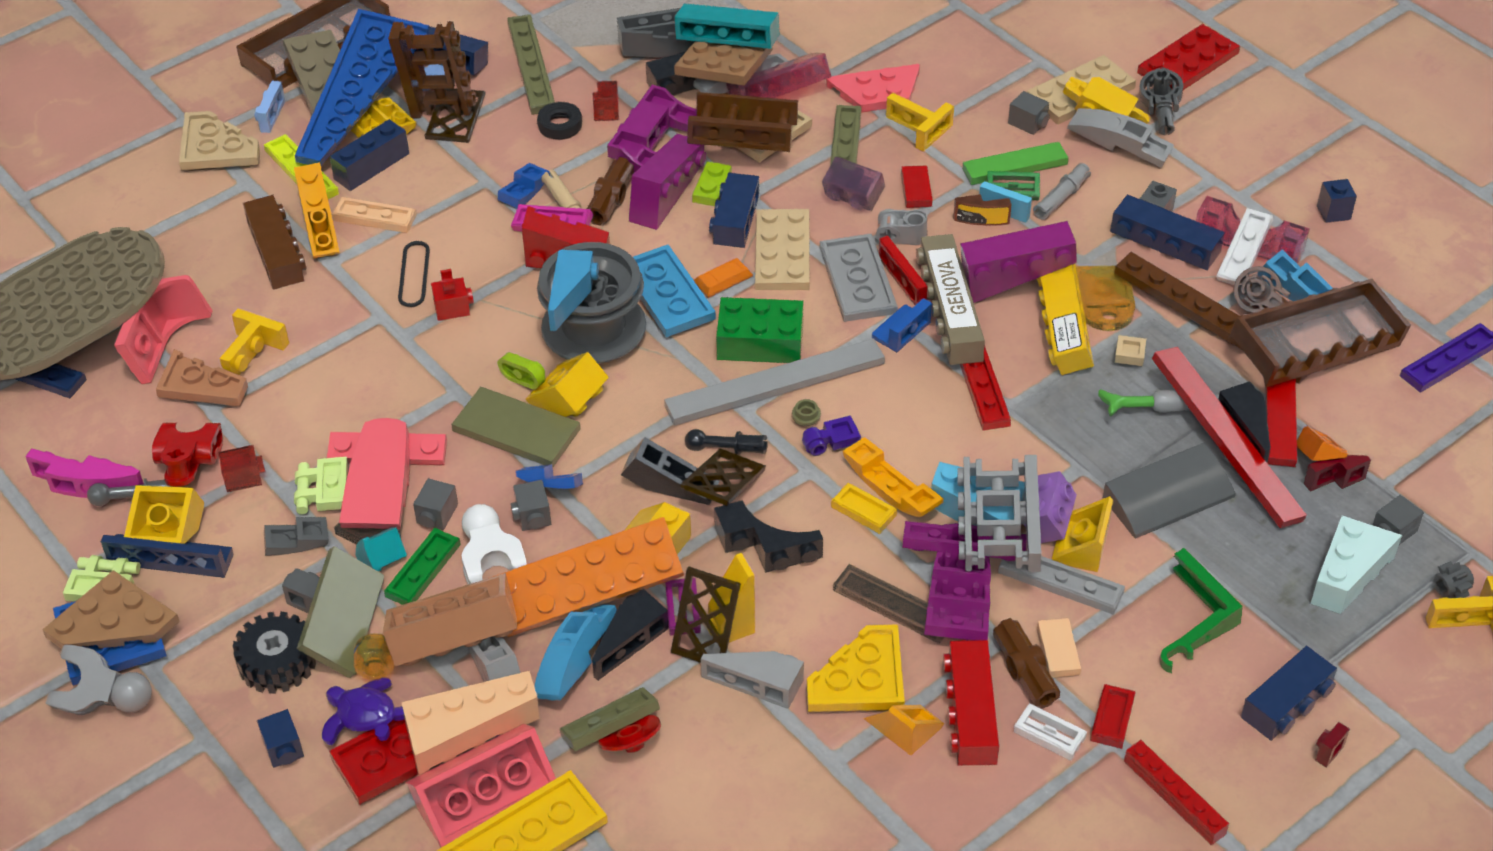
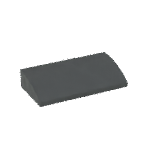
[1102,442,1236,539]

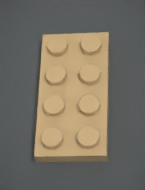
[1027,55,1136,125]
[755,209,810,290]

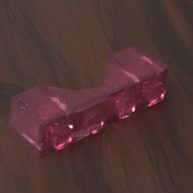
[1196,196,1310,264]

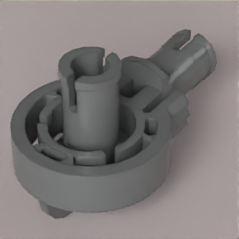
[1140,67,1183,135]

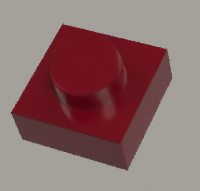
[1315,722,1350,768]

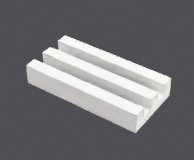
[1013,703,1087,761]

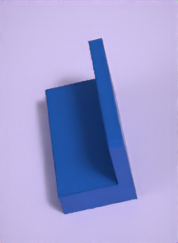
[872,298,932,353]

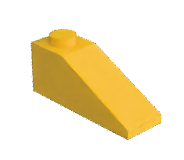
[707,553,755,643]

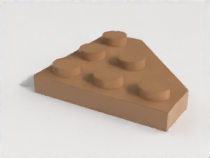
[42,570,180,649]

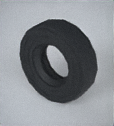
[537,102,583,140]

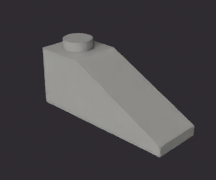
[467,636,520,682]
[701,651,804,709]

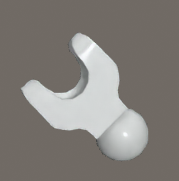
[461,504,527,584]

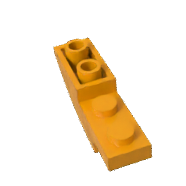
[294,163,340,259]

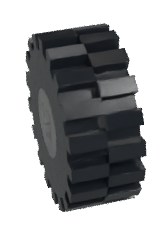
[233,611,316,694]

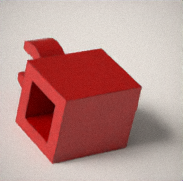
[431,269,474,321]

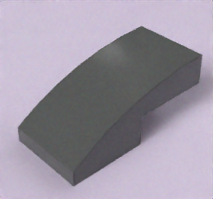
[264,517,328,556]

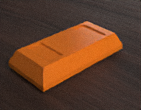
[694,258,753,298]

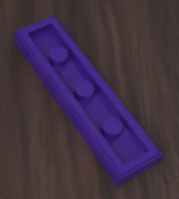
[1400,323,1493,393]

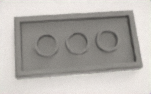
[820,234,898,322]

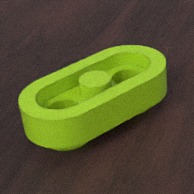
[497,352,546,389]

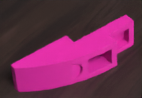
[25,448,144,498]

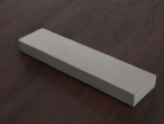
[998,556,1125,615]

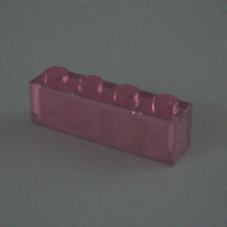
[726,53,831,98]

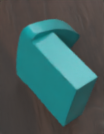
[355,527,407,572]

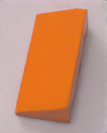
[1297,426,1348,461]

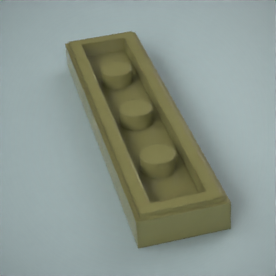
[829,105,862,180]

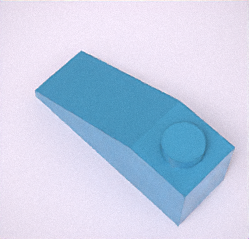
[548,250,599,331]

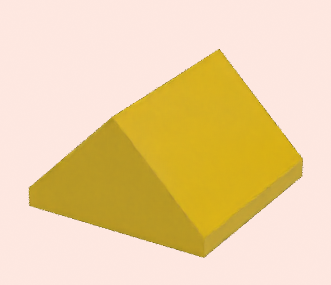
[1052,496,1113,572]

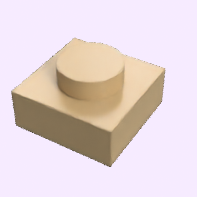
[1115,335,1146,366]

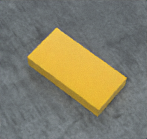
[831,482,897,534]

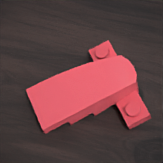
[327,418,447,529]

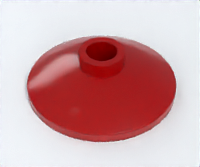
[598,715,661,753]

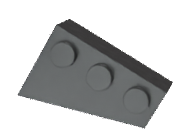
[617,8,695,58]

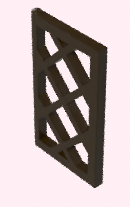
[425,88,486,143]
[679,449,766,506]
[670,566,741,663]

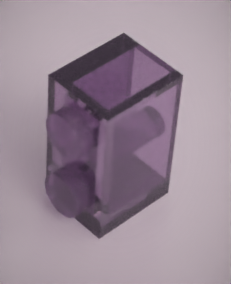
[822,156,885,212]

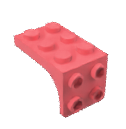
[114,275,213,384]

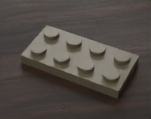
[283,29,340,114]

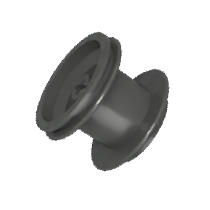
[537,242,646,363]

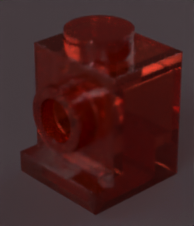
[593,81,619,121]

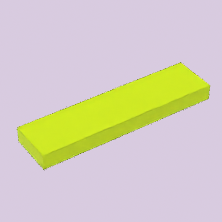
[264,134,339,199]

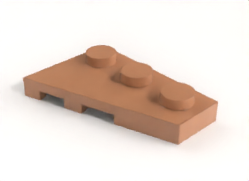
[156,349,248,406]

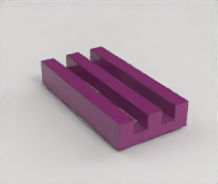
[665,578,701,636]

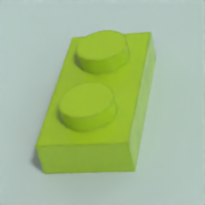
[692,161,732,206]

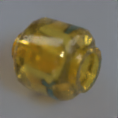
[354,633,395,680]

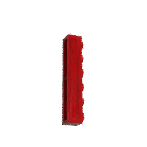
[1124,740,1229,846]

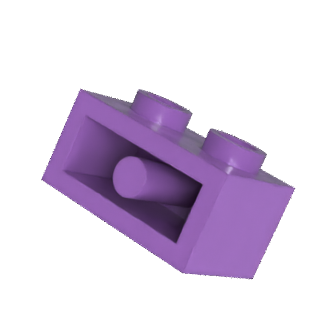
[1024,471,1077,543]

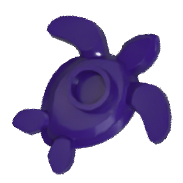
[322,678,404,745]

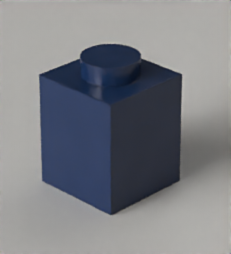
[1317,179,1357,223]
[257,709,304,768]

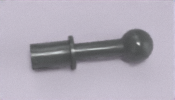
[87,478,173,506]

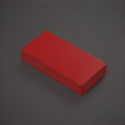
[901,165,933,208]
[1090,684,1136,749]

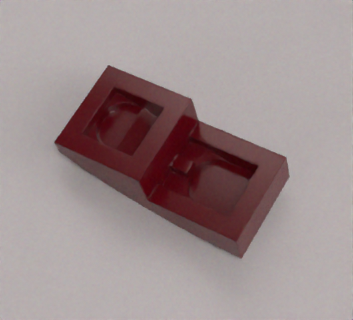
[1303,455,1371,492]

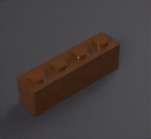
[243,195,307,290]

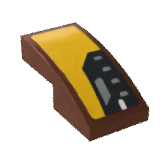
[953,194,1012,226]

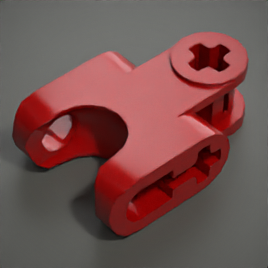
[152,423,223,487]

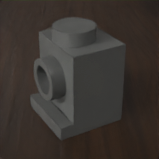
[282,568,320,613]

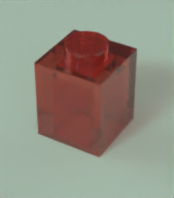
[218,445,266,492]

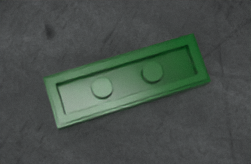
[384,528,461,605]

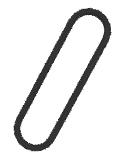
[398,241,430,307]

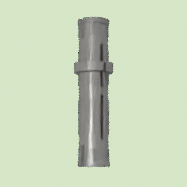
[1033,163,1091,220]

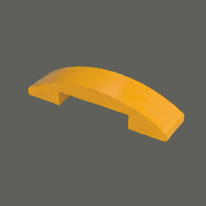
[843,437,944,517]

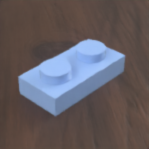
[255,81,285,133]

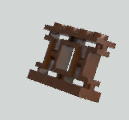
[388,21,476,118]

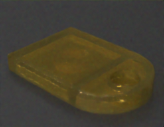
[1076,265,1135,331]

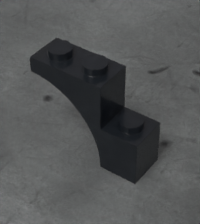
[714,500,823,573]

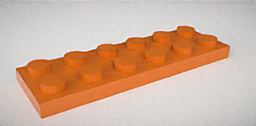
[490,517,684,637]

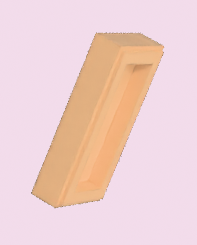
[1037,618,1081,678]

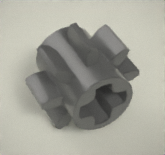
[1434,561,1474,598]

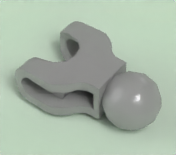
[46,644,152,715]

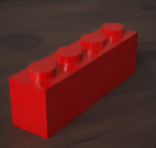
[943,640,999,766]

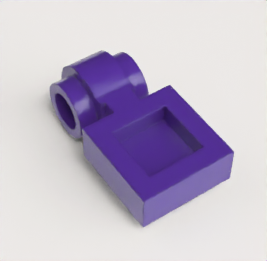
[802,415,861,456]

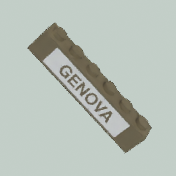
[916,234,985,365]

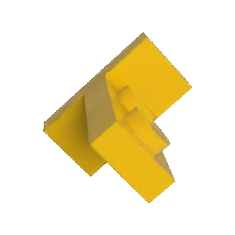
[886,93,954,152]
[219,308,289,375]
[1425,576,1493,632]

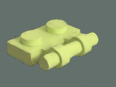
[294,457,348,514]
[63,555,140,601]

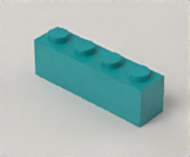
[674,3,780,49]

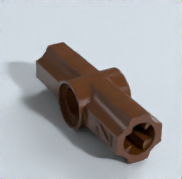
[587,157,634,226]
[993,618,1060,708]

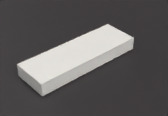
[1216,208,1273,288]

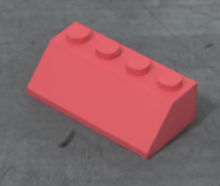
[406,724,556,847]

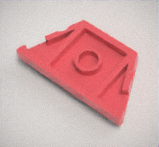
[826,64,920,113]

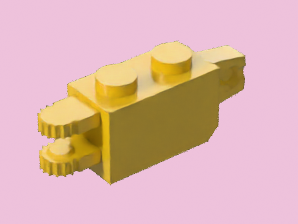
[1062,76,1150,124]

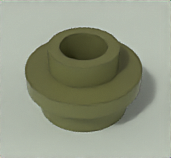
[792,399,821,426]

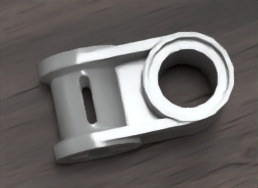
[876,209,927,245]

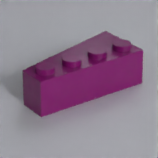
[629,133,706,230]
[960,221,1077,303]

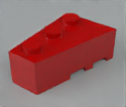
[521,206,610,268]

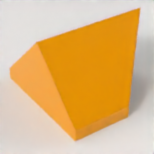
[863,705,944,756]

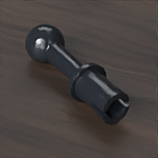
[684,429,768,455]

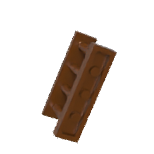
[688,92,798,152]

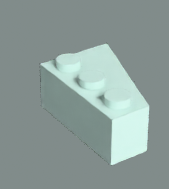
[1310,516,1402,614]

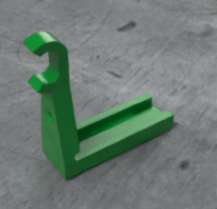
[1160,548,1243,673]

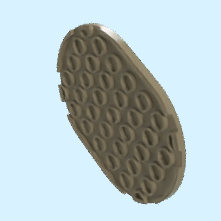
[0,227,165,380]

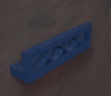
[100,534,234,578]

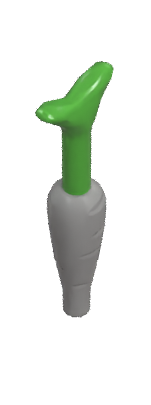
[1098,389,1219,416]

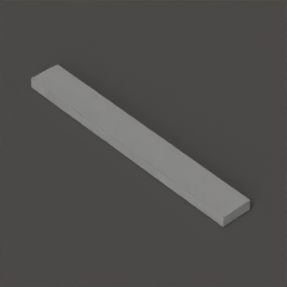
[664,338,885,426]

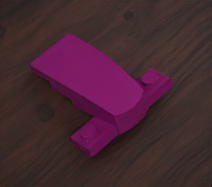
[902,521,1027,640]

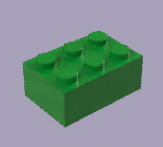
[716,297,804,363]

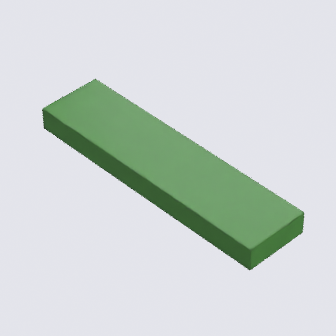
[962,142,1069,185]

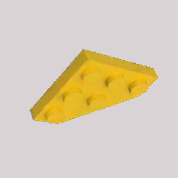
[807,624,905,712]

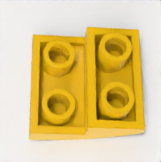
[351,97,416,138]

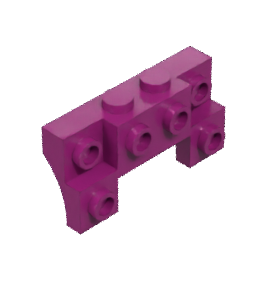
[607,85,696,173]

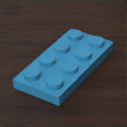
[633,245,716,337]

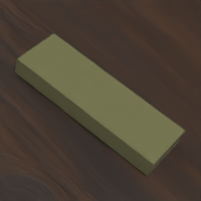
[559,687,660,752]

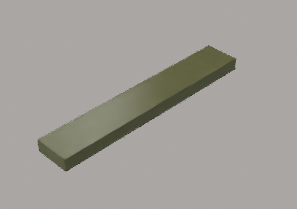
[507,14,555,115]

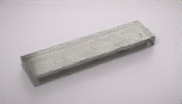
[833,564,944,644]

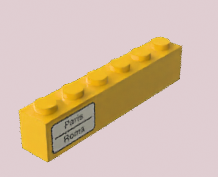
[1036,263,1094,375]

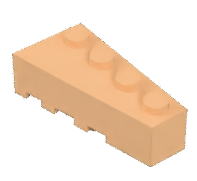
[402,671,540,775]

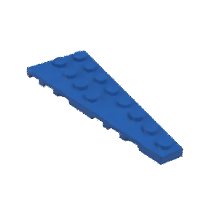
[295,9,429,166]

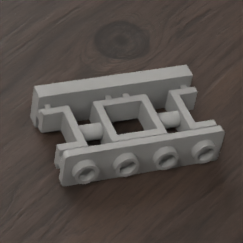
[957,455,1041,572]

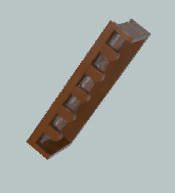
[236,0,391,89]
[1229,279,1411,388]

